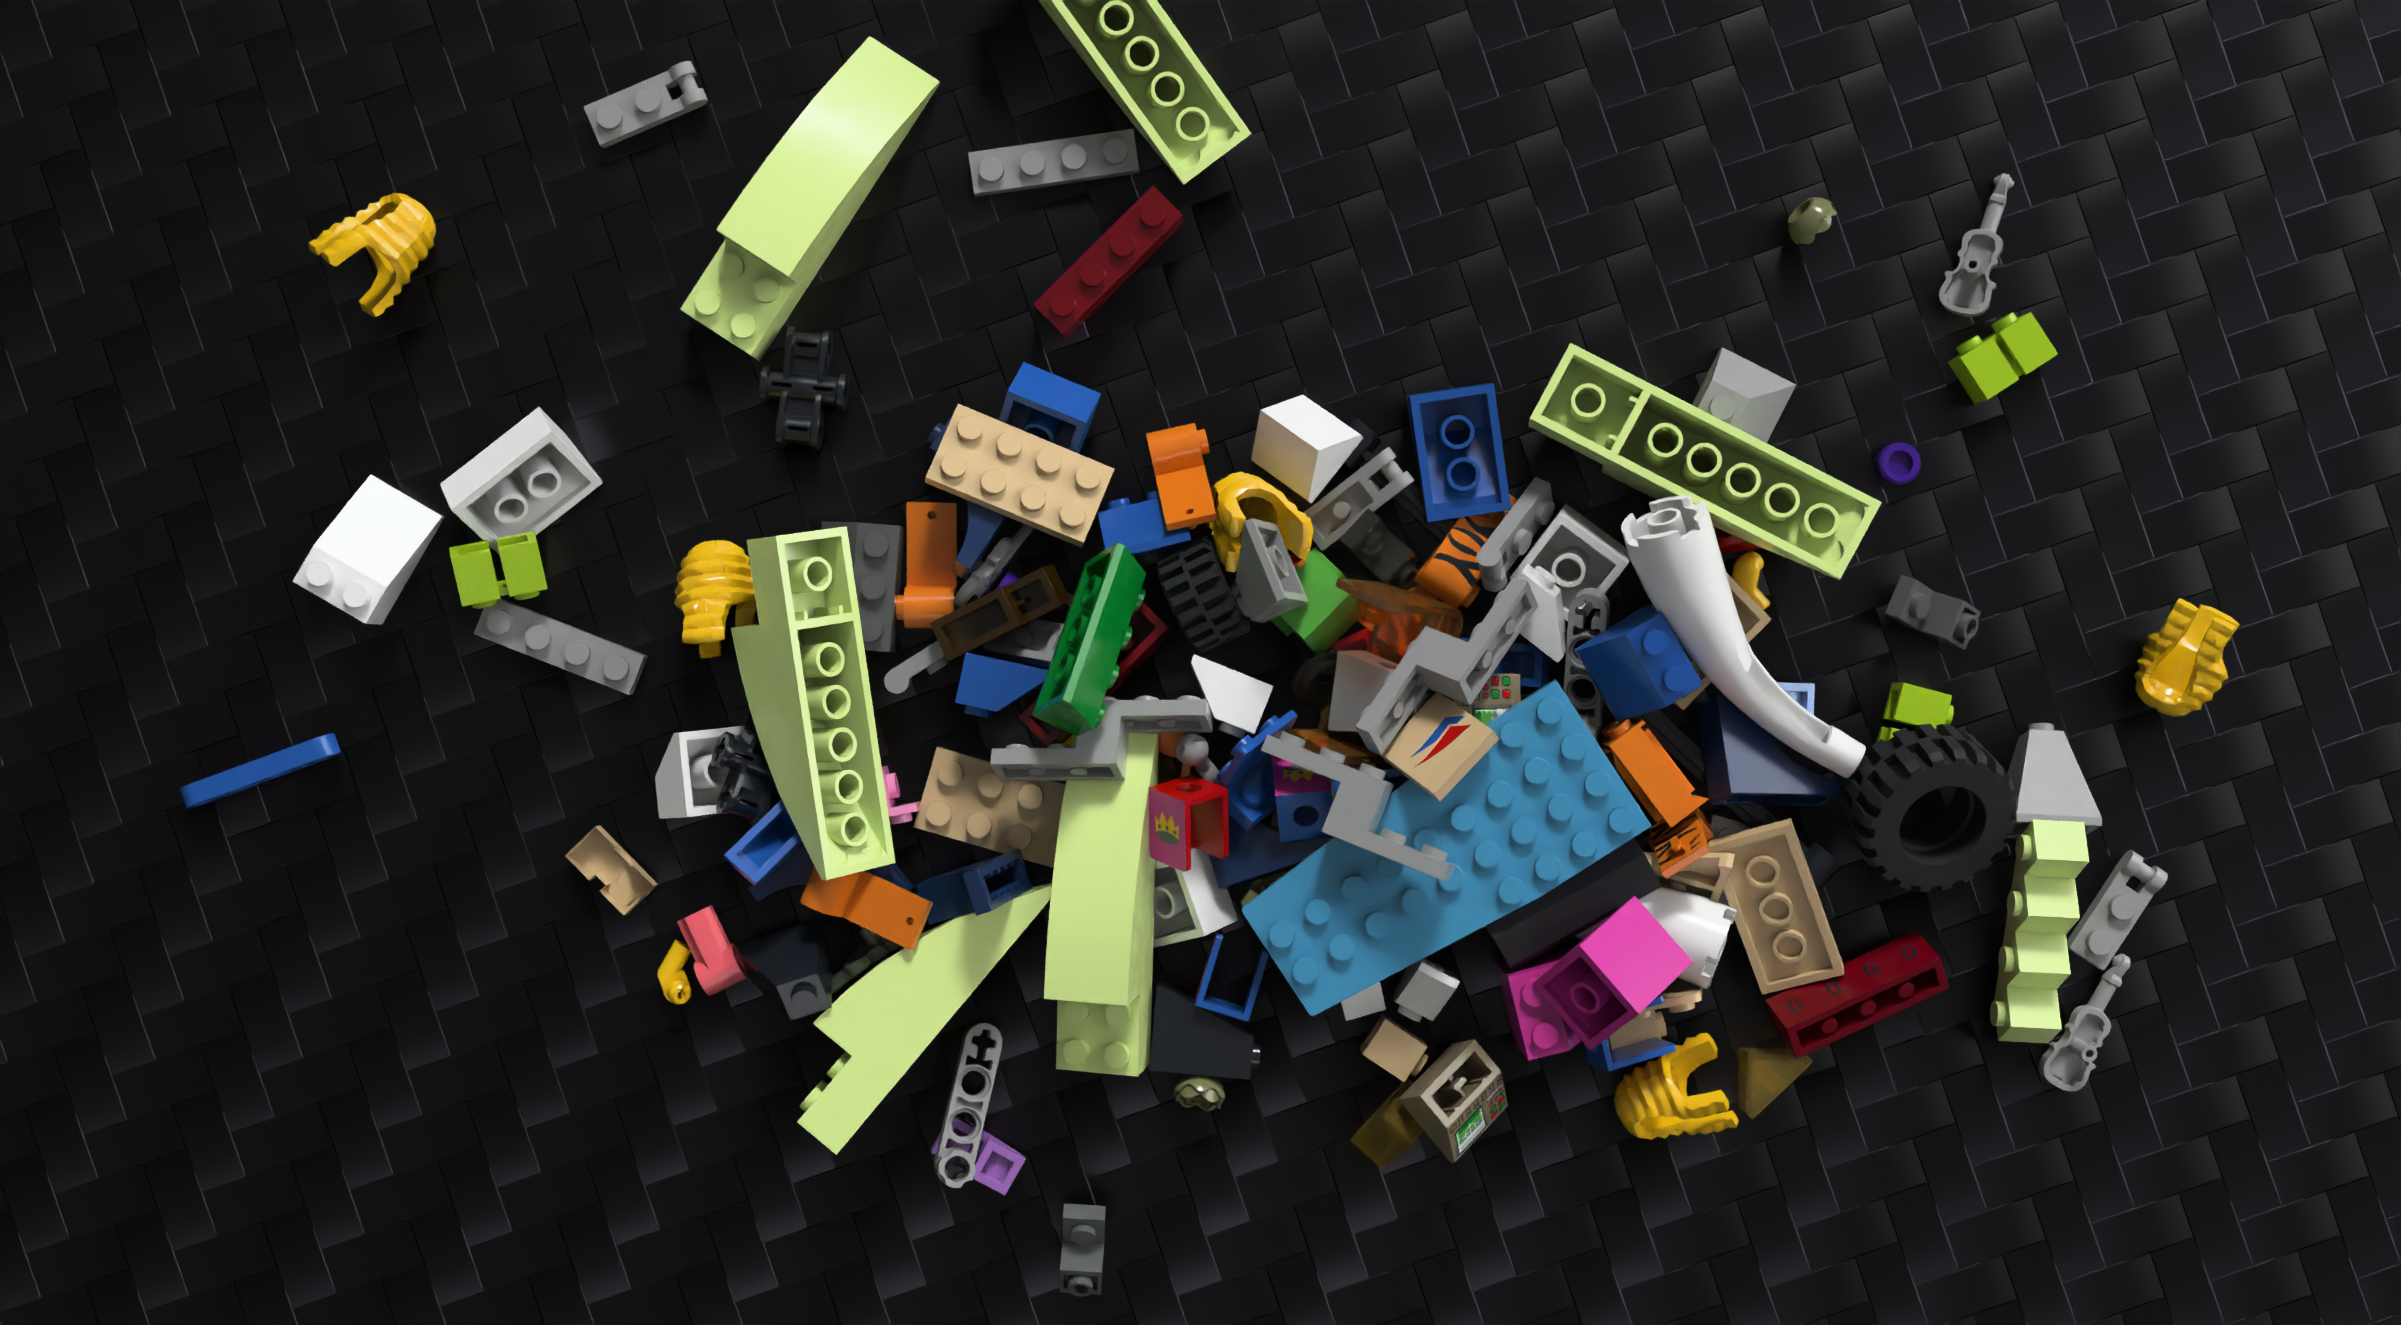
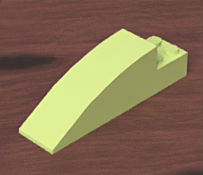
[1038,0,1251,185]
[680,36,940,361]
[1528,343,1882,580]
[731,526,896,880]
[1044,733,1159,1077]
[797,880,1052,1155]

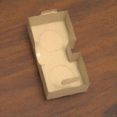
[565,825,658,915]

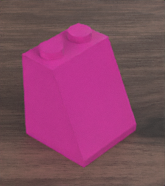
[1533,896,1693,1051]
[1496,945,1581,1061]

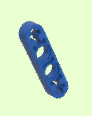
[179,733,342,809]

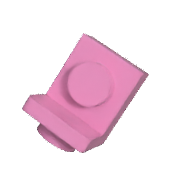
[882,765,920,825]

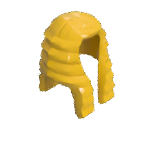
[309,193,436,317]
[1209,472,1314,573]
[674,540,757,658]
[2134,598,2240,716]
[1614,1033,1739,1140]

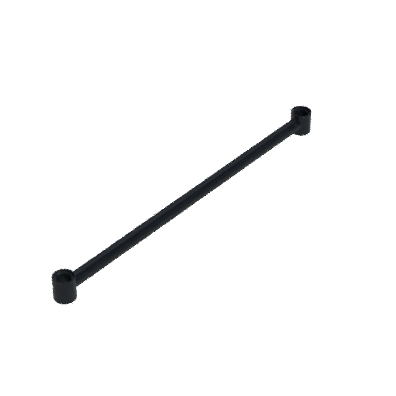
[1343,417,1842,893]

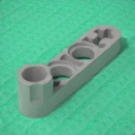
[1563,588,1610,741]
[934,1022,1003,1188]

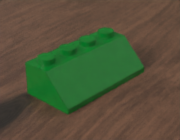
[1032,542,1146,736]

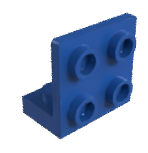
[1217,710,1298,831]

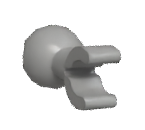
[1175,733,1220,784]

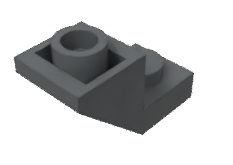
[1885,575,1981,650]
[1060,1204,1106,1297]

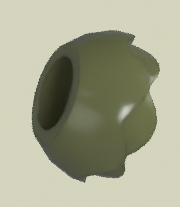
[1788,197,1837,244]
[1174,1074,1225,1111]

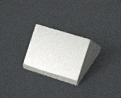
[1251,395,1363,503]

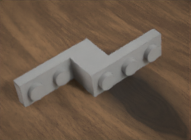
[1355,576,1538,755]
[990,695,1213,781]
[1261,731,1456,882]

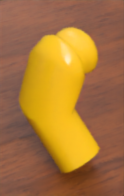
[1732,551,1770,610]
[657,940,692,1005]

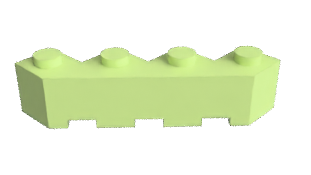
[1990,820,2089,1043]

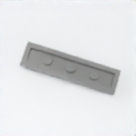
[968,129,1140,197]
[474,599,648,695]

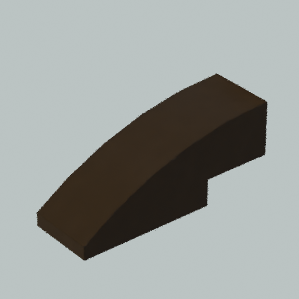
[930,565,1071,662]

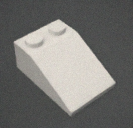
[293,475,445,625]

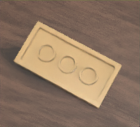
[925,404,1114,548]
[914,746,1066,868]
[1708,818,1844,995]

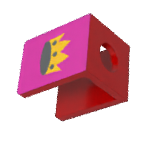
[1148,774,1229,872]

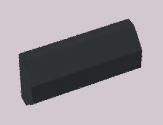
[1485,838,1660,971]

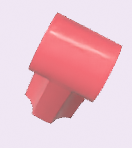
[677,905,749,996]

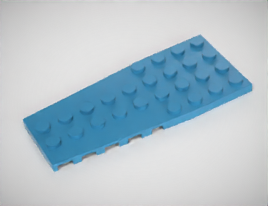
[1242,679,1652,1016]

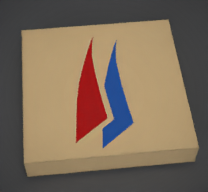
[1381,692,1499,802]

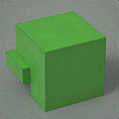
[1270,547,1367,658]

